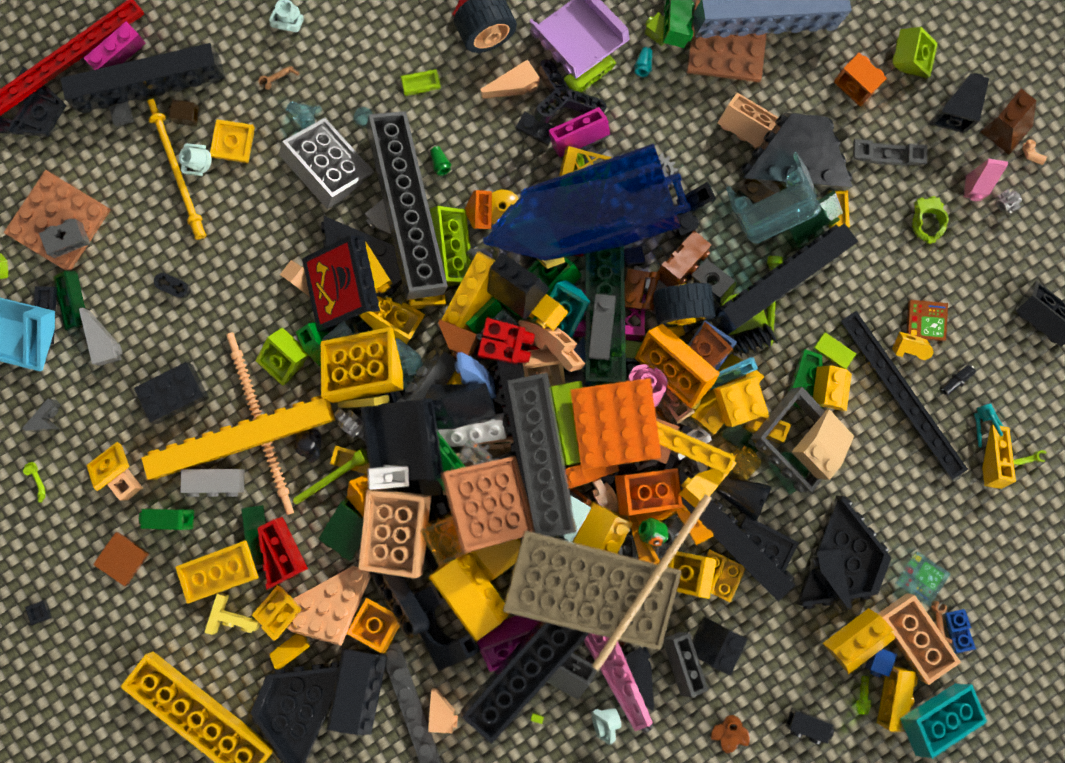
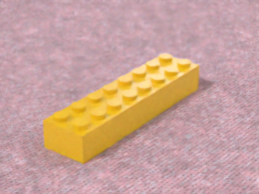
[121,651,275,763]

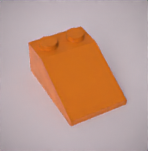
[615,468,683,515]

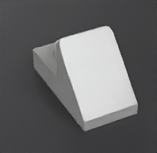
[367,465,409,490]

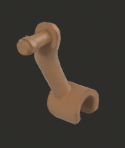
[258,66,300,90]
[931,601,953,643]

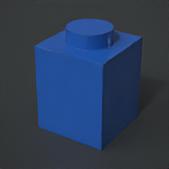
[865,649,897,678]

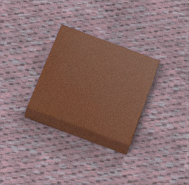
[93,532,150,586]

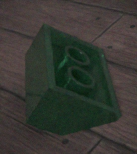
[780,190,843,249]

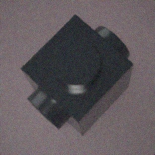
[670,211,699,240]

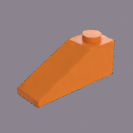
[565,463,619,489]

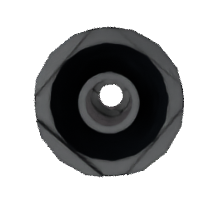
[716,476,772,521]

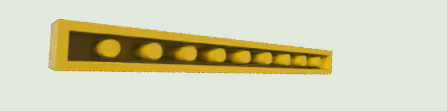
[141,396,336,480]

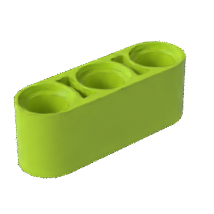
[564,55,616,93]

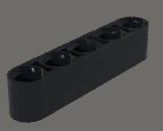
[369,571,429,637]

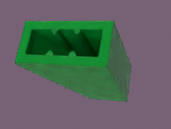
[138,509,194,530]

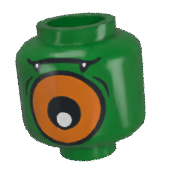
[638,518,669,547]

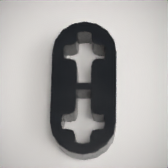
[153,273,191,299]

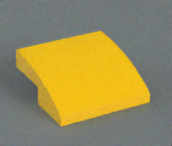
[252,585,301,641]

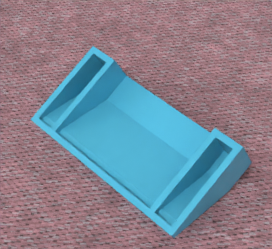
[0,298,55,371]

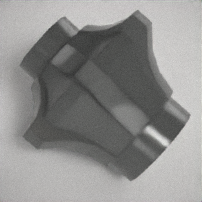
[663,517,683,545]

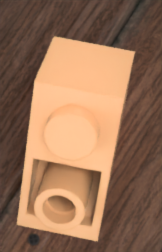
[107,468,143,500]

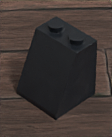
[929,73,989,133]
[692,617,748,676]

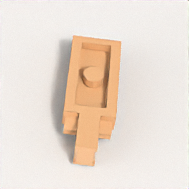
[592,478,628,518]

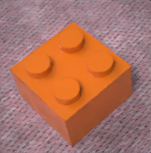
[834,53,887,107]

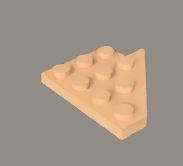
[288,566,371,646]

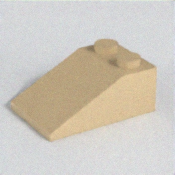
[792,409,854,480]

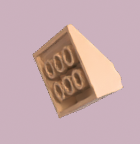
[358,490,431,578]

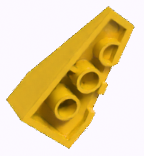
[359,296,425,352]

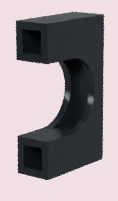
[414,584,481,671]

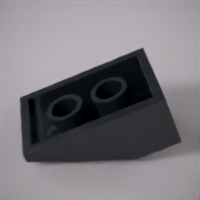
[425,383,496,430]

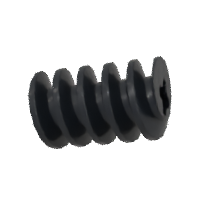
[734,323,778,359]

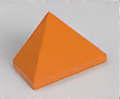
[465,190,492,229]

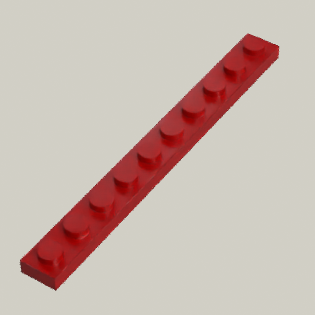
[0,0,144,116]

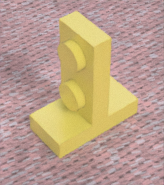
[204,593,261,635]

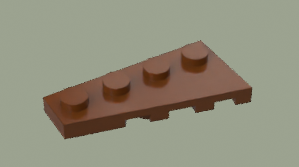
[665,321,733,404]

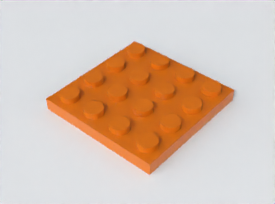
[570,378,662,469]

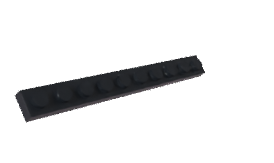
[839,311,968,480]

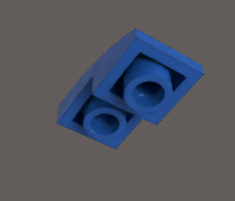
[945,609,976,654]

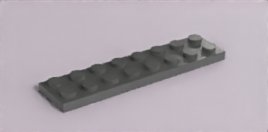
[508,373,577,537]

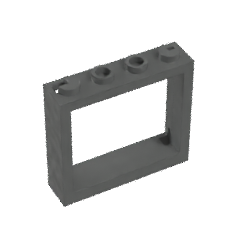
[751,387,825,493]

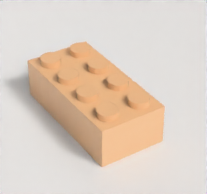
[877,593,961,685]

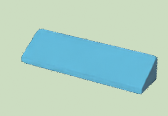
[709,357,758,391]

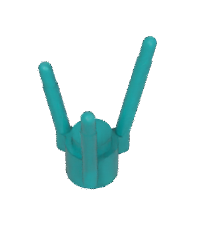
[974,403,1012,448]

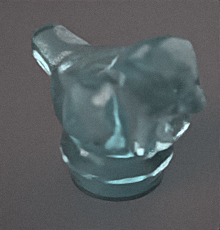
[285,101,322,129]

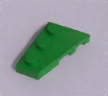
[789,349,822,409]

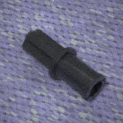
[940,365,976,396]

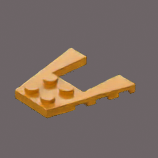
[627,504,713,564]

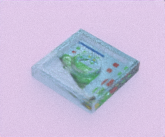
[895,551,950,606]

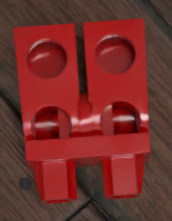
[478,318,535,365]

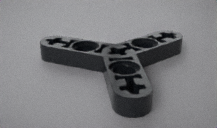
[534,59,607,123]

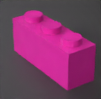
[84,21,146,70]
[549,107,610,157]

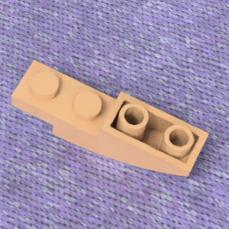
[518,319,585,372]

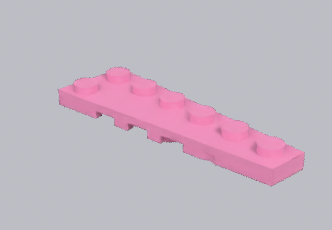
[584,633,653,731]

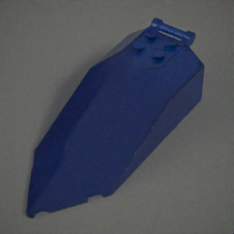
[483,144,691,261]

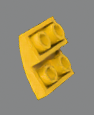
[706,549,746,603]

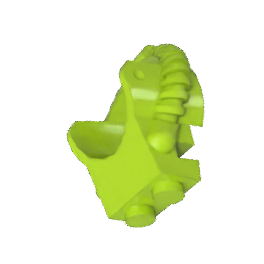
[912,196,949,244]

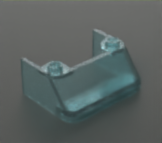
[726,152,821,243]

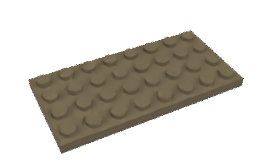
[503,530,682,650]

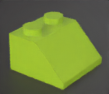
[893,26,937,78]
[255,328,309,386]

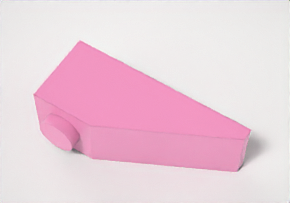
[964,159,1008,201]

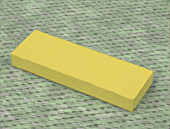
[337,395,390,408]

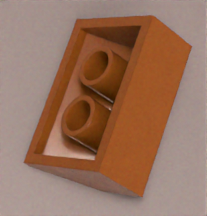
[438,320,479,360]

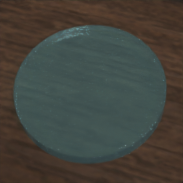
[354,107,372,126]

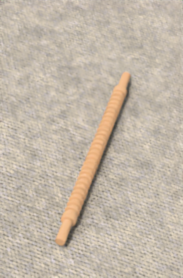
[226,333,294,515]

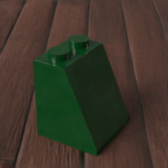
[318,498,364,561]

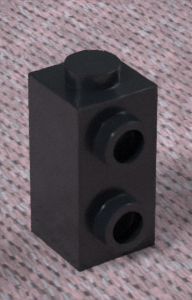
[786,708,834,745]

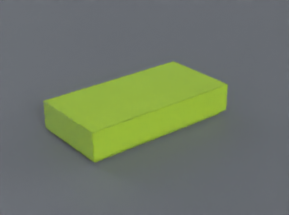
[400,69,441,96]
[813,332,856,369]

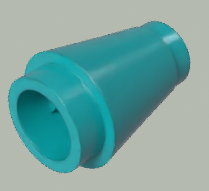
[634,47,653,77]

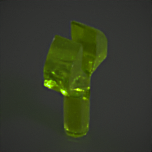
[856,676,871,715]

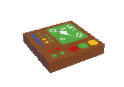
[906,300,948,341]

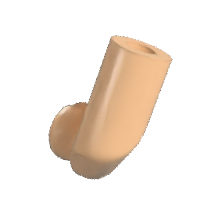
[1022,140,1047,165]

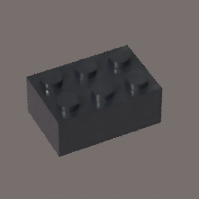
[134,362,209,424]

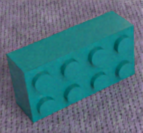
[900,683,988,758]

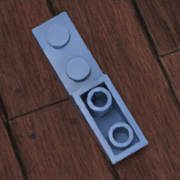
[455,352,497,405]

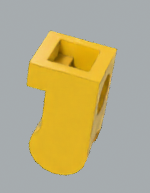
[892,331,934,360]

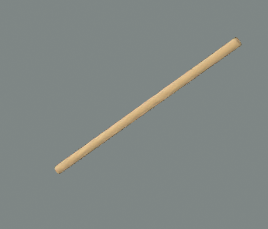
[592,494,712,671]

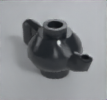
[294,430,322,463]

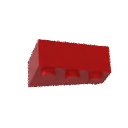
[258,517,308,590]

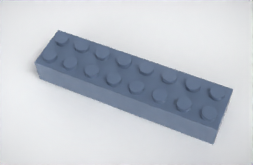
[692,0,851,38]

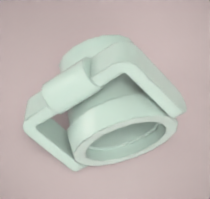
[269,0,304,32]
[179,144,211,176]
[591,708,621,745]

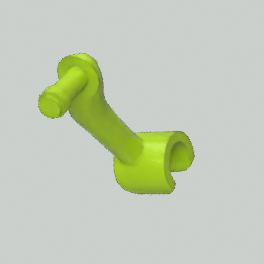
[1013,450,1047,465]
[23,462,46,503]

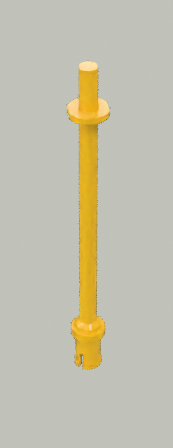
[147,99,207,240]

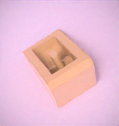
[280,260,310,297]

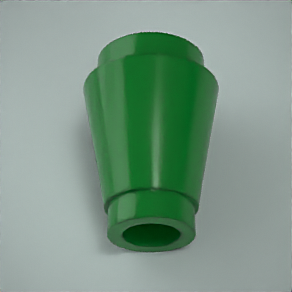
[430,146,451,176]

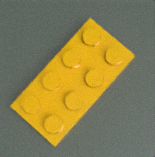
[176,541,259,604]

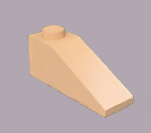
[480,60,540,99]

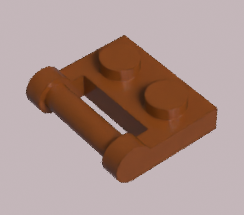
[620,269,661,312]

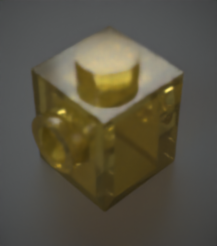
[731,446,762,480]

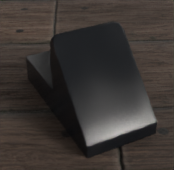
[676,182,716,214]

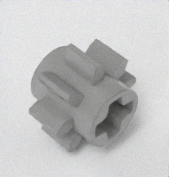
[996,189,1022,214]

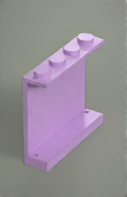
[529,0,630,79]

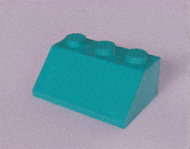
[550,280,590,338]

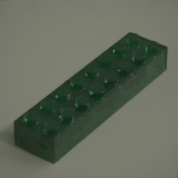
[584,237,626,387]

